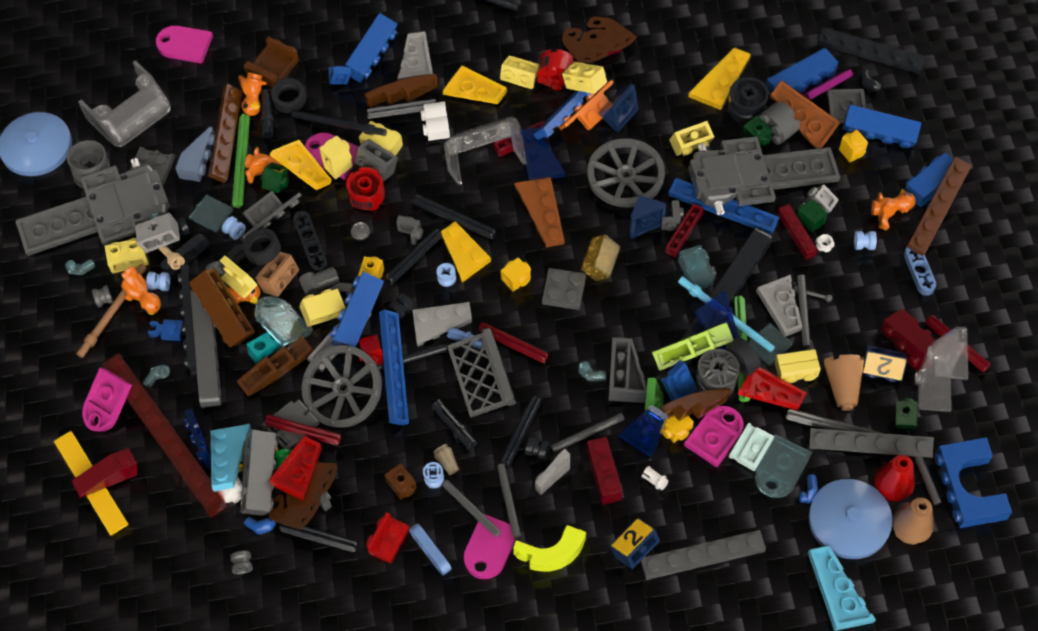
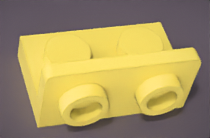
[500,55,539,89]
[220,255,257,298]

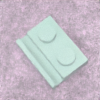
[729,423,774,471]

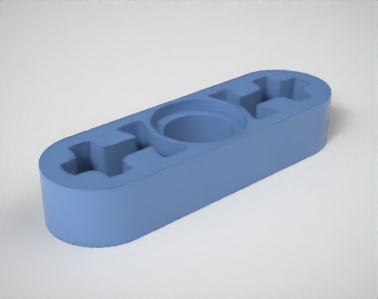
[904,248,936,295]
[409,523,451,575]

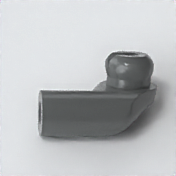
[328,282,354,295]

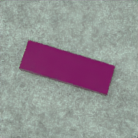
[801,69,853,100]

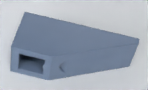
[175,127,215,182]

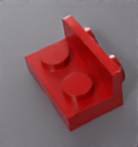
[367,512,410,564]

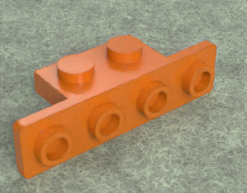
[559,80,614,130]

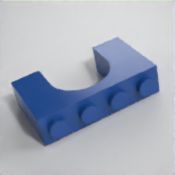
[935,438,1012,528]

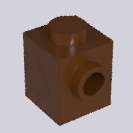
[385,463,417,500]

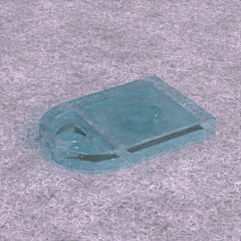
[254,296,313,346]
[755,435,812,498]

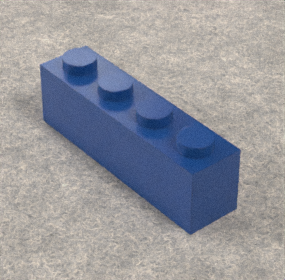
[345,13,398,83]
[766,48,838,95]
[842,105,921,148]
[330,271,384,347]

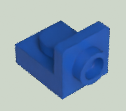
[328,66,351,84]

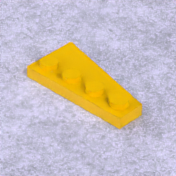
[689,48,750,110]

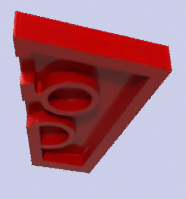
[737,367,807,410]
[269,436,322,501]

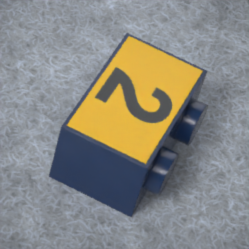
[862,345,907,382]
[610,518,660,569]

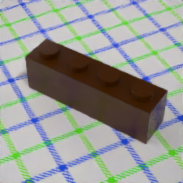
[189,268,255,347]

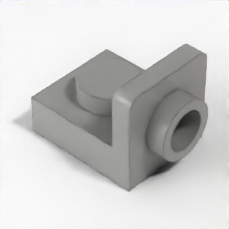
[805,184,839,213]

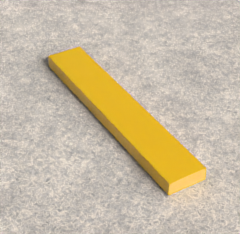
[54,431,129,535]

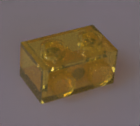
[581,235,620,281]

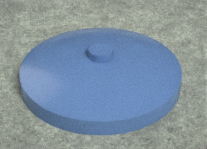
[0,112,72,176]
[809,479,892,559]

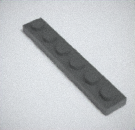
[809,428,934,458]
[641,530,766,580]

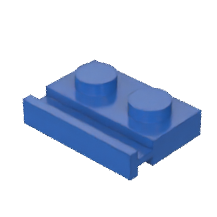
[661,360,697,401]

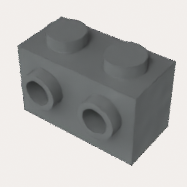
[354,139,398,182]

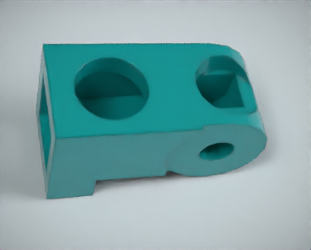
[246,329,286,364]

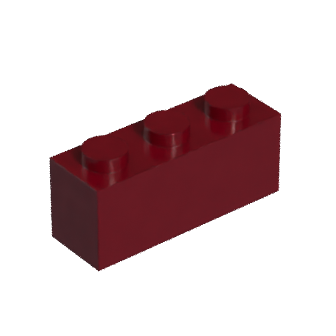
[587,437,622,505]

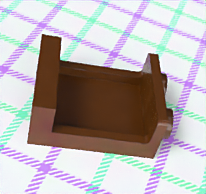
[244,37,299,89]

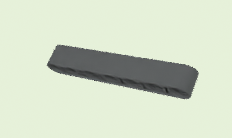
[190,289,222,408]

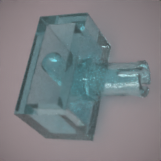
[678,245,716,289]

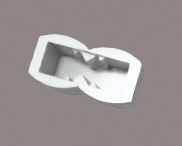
[421,102,450,141]

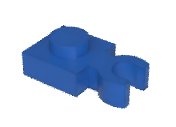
[148,320,183,341]

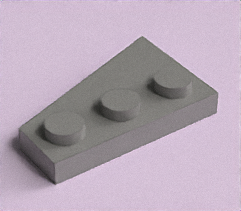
[398,31,433,81]
[756,275,802,337]
[413,302,472,347]

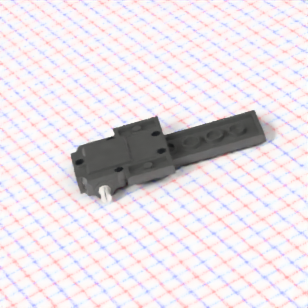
[688,137,840,215]
[15,158,170,256]

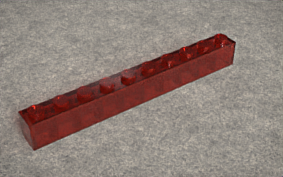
[102,353,227,518]

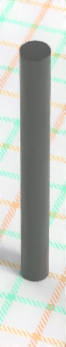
[797,275,810,348]
[550,413,624,453]
[497,464,521,538]
[442,480,501,537]

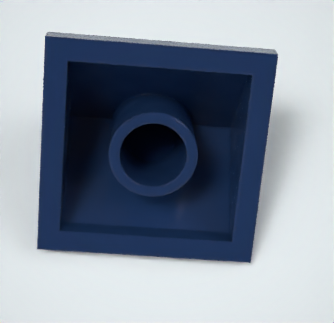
[599,84,639,133]
[629,195,666,238]

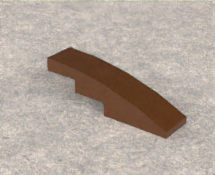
[365,74,438,108]
[237,336,314,396]
[655,388,732,424]

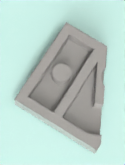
[535,449,570,494]

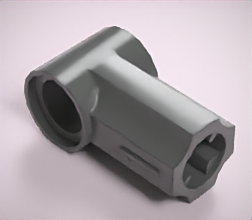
[299,267,340,296]

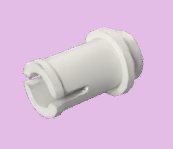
[642,466,669,490]

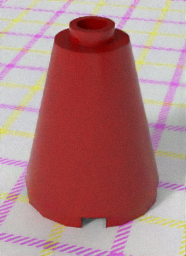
[874,455,915,502]

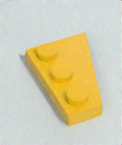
[443,66,507,104]
[270,140,332,190]
[441,221,491,283]

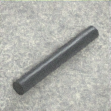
[914,456,941,505]

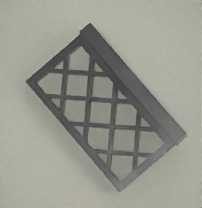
[447,328,516,418]

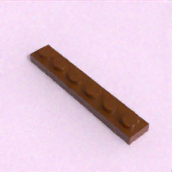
[208,84,243,183]
[906,156,972,256]

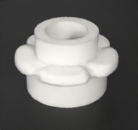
[816,234,834,252]

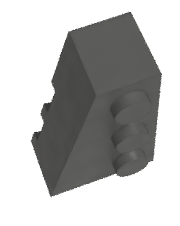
[609,337,647,403]

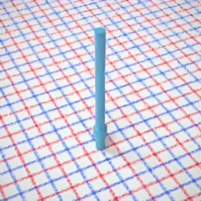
[678,276,775,353]

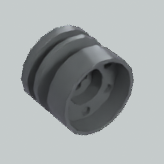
[67,140,111,188]
[695,349,739,396]

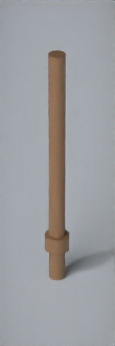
[76,264,147,358]

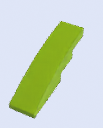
[652,322,733,371]

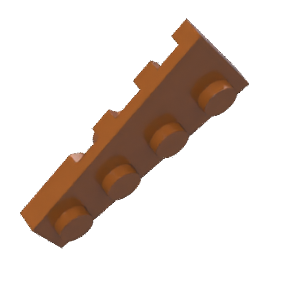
[770,80,841,149]
[515,177,564,247]

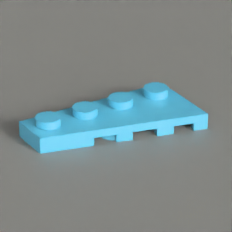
[210,424,251,492]
[808,546,876,631]

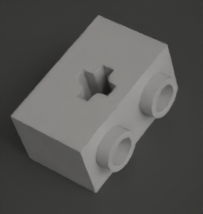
[135,213,180,253]

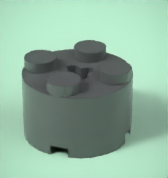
[759,101,800,145]

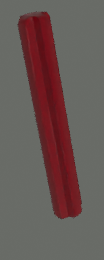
[926,315,991,372]
[478,322,548,363]
[265,415,341,445]

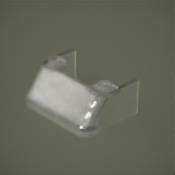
[79,61,171,147]
[444,117,526,185]
[915,326,968,412]

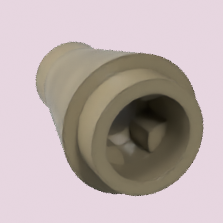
[433,444,459,475]

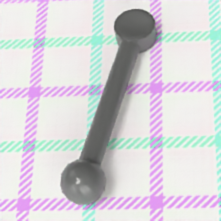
[793,285,833,302]

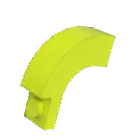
[513,525,586,572]

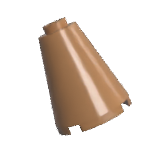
[824,355,864,411]
[892,498,934,544]

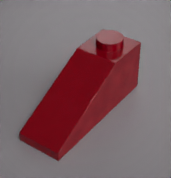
[72,448,137,498]

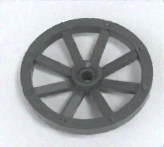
[587,139,665,207]
[302,345,382,428]

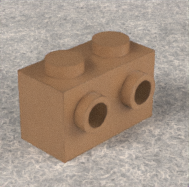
[255,252,299,297]

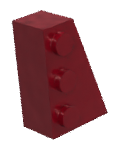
[881,308,944,372]

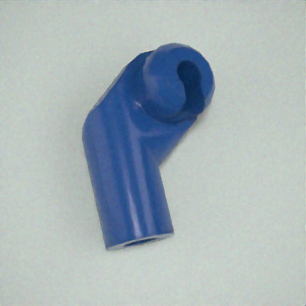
[799,474,818,504]
[244,516,276,534]

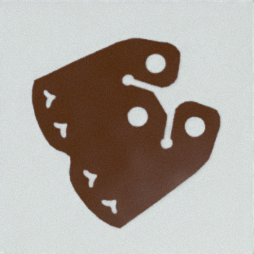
[562,17,636,63]
[268,463,337,530]

